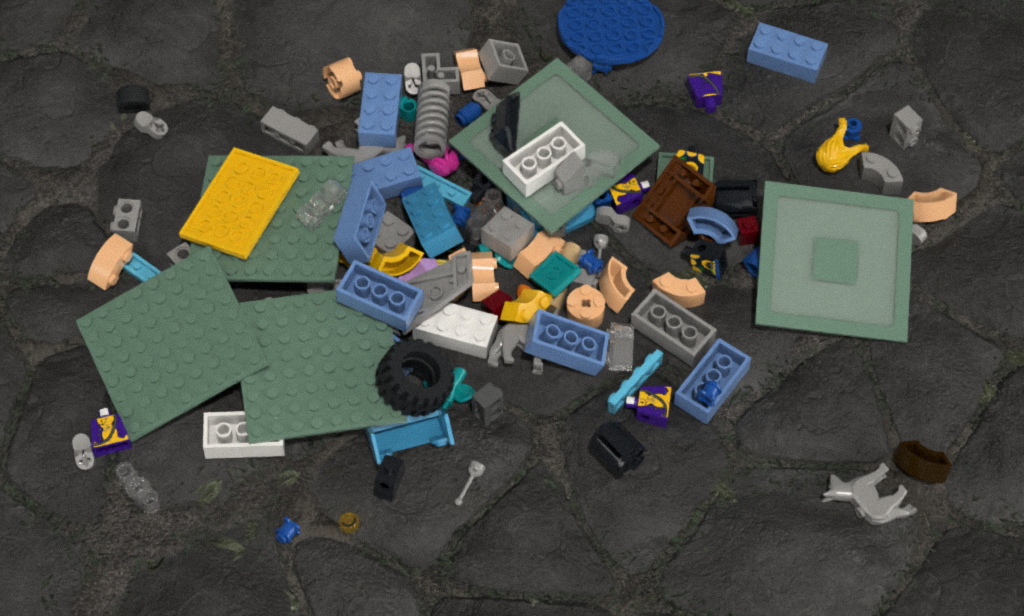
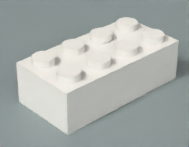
[502,121,585,198]
[412,303,498,359]
[203,411,285,459]

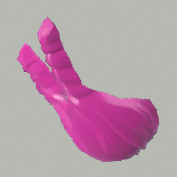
[406,143,460,177]

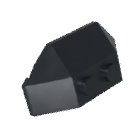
[490,92,520,158]

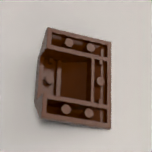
[632,155,716,247]

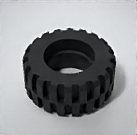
[375,338,455,417]

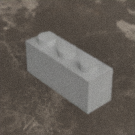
[260,106,320,156]

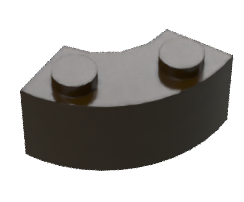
[894,440,952,484]

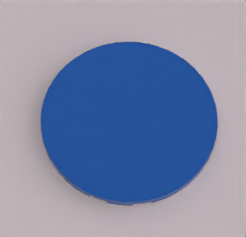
[557,0,665,65]

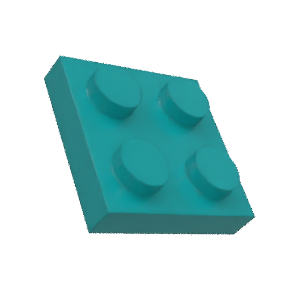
[529,250,582,298]

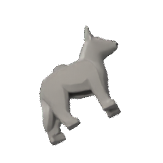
[322,117,407,164]
[487,308,559,375]
[821,462,917,525]

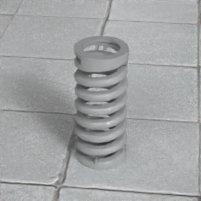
[413,79,451,160]

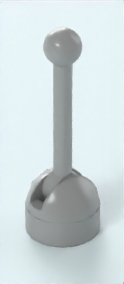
[593,234,608,278]
[455,461,485,506]

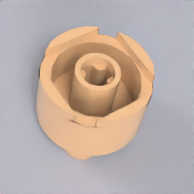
[323,57,362,100]
[566,285,605,328]

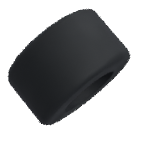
[116,85,150,113]

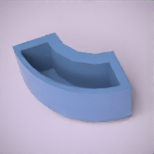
[687,206,739,244]

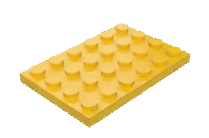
[179,147,300,260]

